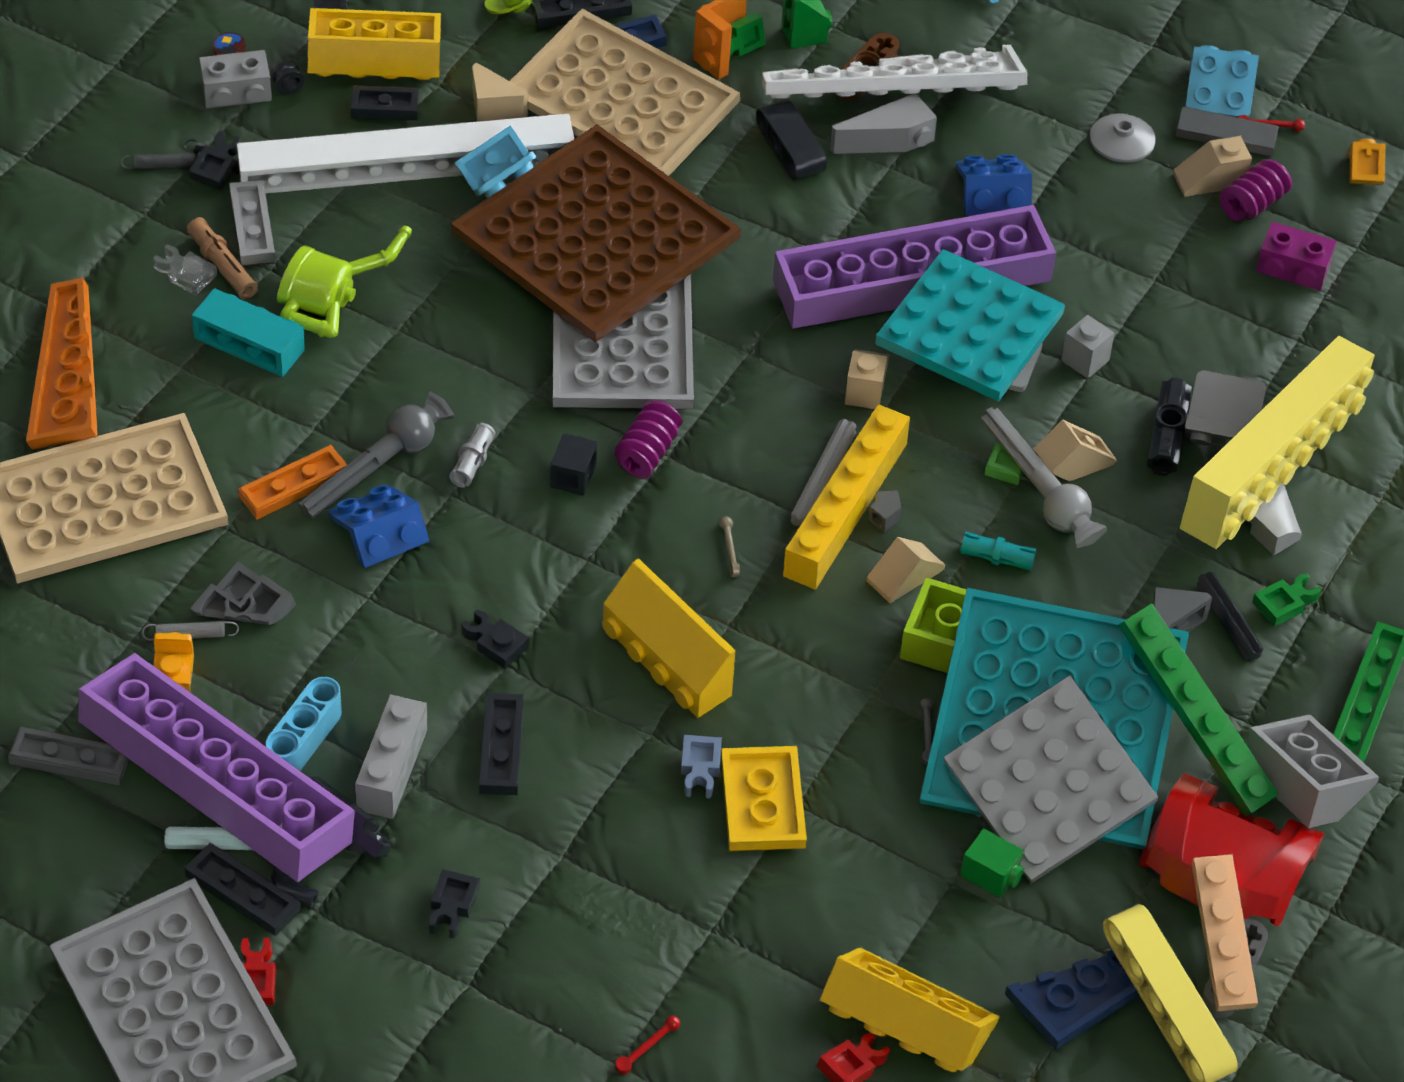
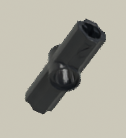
[1147,377,1192,476]

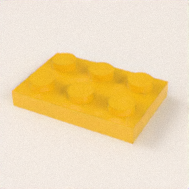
[721,746,807,851]

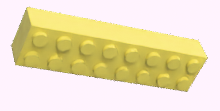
[1180,336,1375,549]

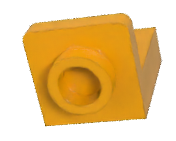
[1347,139,1386,186]
[153,632,194,692]

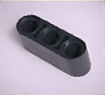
[756,100,827,181]

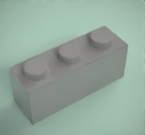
[355,694,427,819]

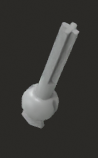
[981,407,1107,548]

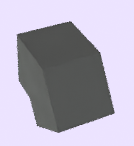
[868,490,902,533]

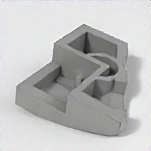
[1249,484,1302,555]

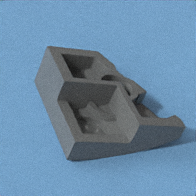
[190,561,296,625]

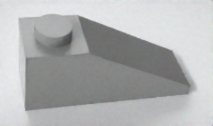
[830,93,937,154]

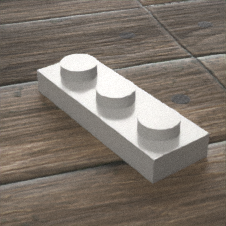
[229,180,275,265]

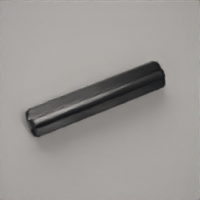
[1197,571,1264,661]

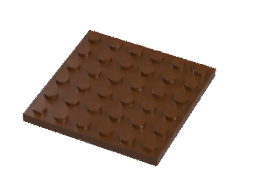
[451,124,741,342]

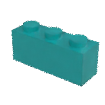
[192,288,305,377]

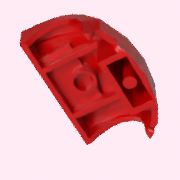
[1139,773,1324,927]

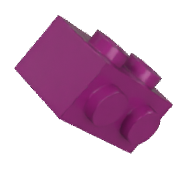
[1256,222,1337,291]

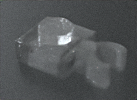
[153,245,217,296]

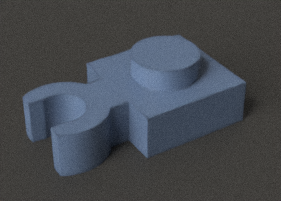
[681,735,722,799]

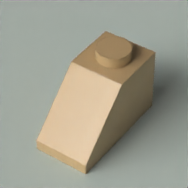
[1173,136,1252,197]
[845,349,889,409]
[1033,420,1117,481]

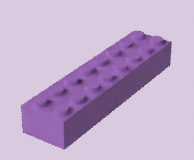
[773,205,1056,329]
[78,653,355,882]

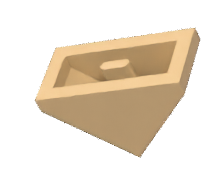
[472,63,528,122]
[866,537,945,604]

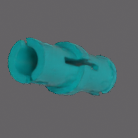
[960,531,1036,571]

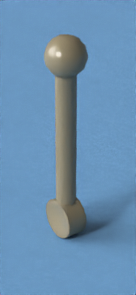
[719,516,740,578]

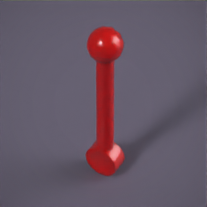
[1237,115,1305,131]
[615,1016,680,1074]

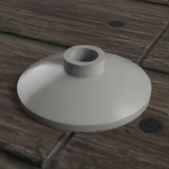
[1090,114,1155,163]

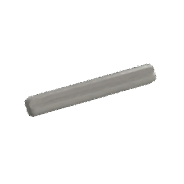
[791,419,857,527]

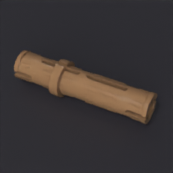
[187,217,258,300]

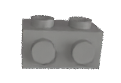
[199,50,272,108]

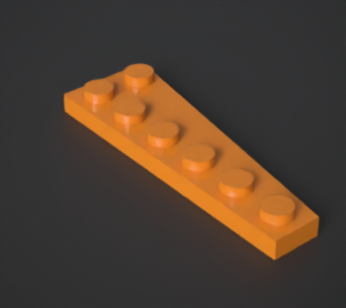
[26,277,98,450]

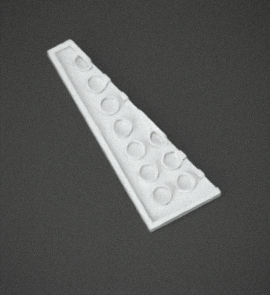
[762,45,1027,99]

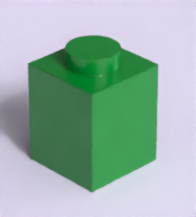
[960,828,1025,898]

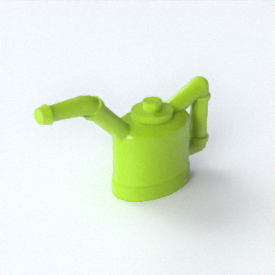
[277,226,412,338]

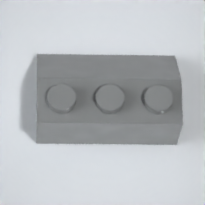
[1246,715,1379,828]

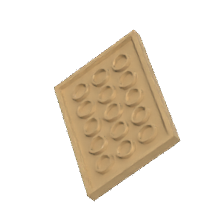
[510,9,740,176]
[0,413,229,584]

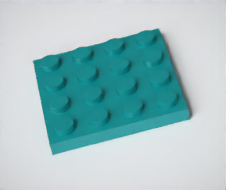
[875,249,1065,402]

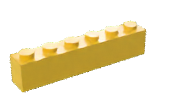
[783,404,910,590]

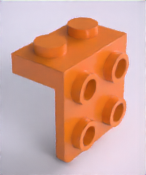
[693,0,747,80]

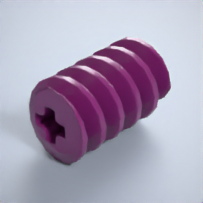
[1220,159,1292,222]
[614,401,683,479]

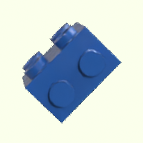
[956,154,1032,215]
[328,485,429,568]

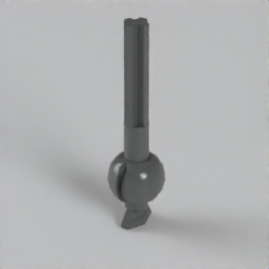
[298,391,454,519]

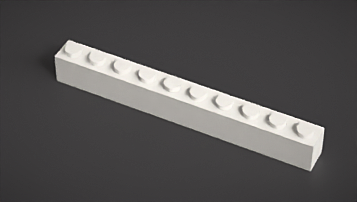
[237,114,574,194]

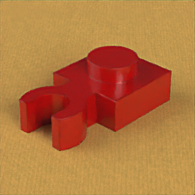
[241,938,276,1005]
[816,1033,890,1082]

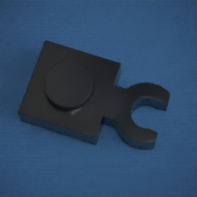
[189,131,241,189]
[461,610,529,669]
[429,869,480,939]

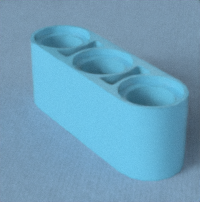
[266,677,342,771]

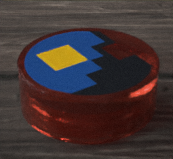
[213,32,246,56]

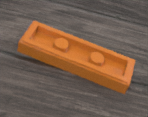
[238,445,347,520]

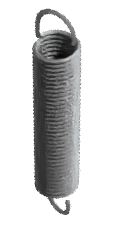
[142,621,239,641]

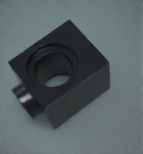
[550,433,597,496]

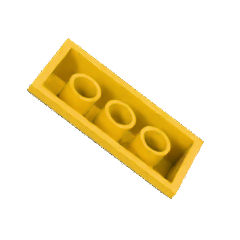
[308,8,441,80]
[602,559,735,718]
[820,948,1000,1072]

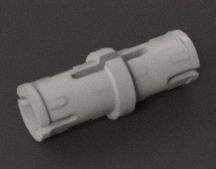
[449,423,495,488]

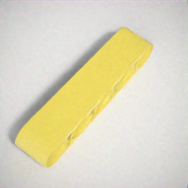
[1103,904,1238,1082]

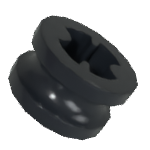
[271,61,304,94]

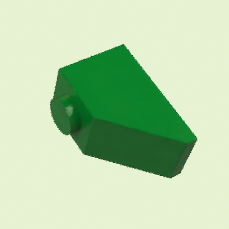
[781,0,833,49]

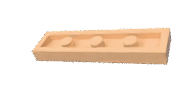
[1192,855,1258,1011]

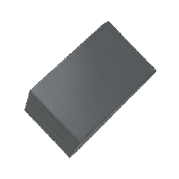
[1152,587,1212,632]

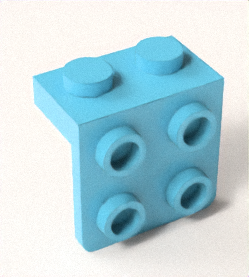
[1186,45,1259,117]
[454,125,536,198]

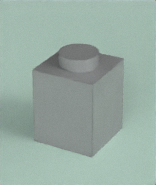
[1061,315,1115,378]

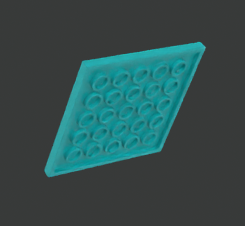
[920,588,1189,850]

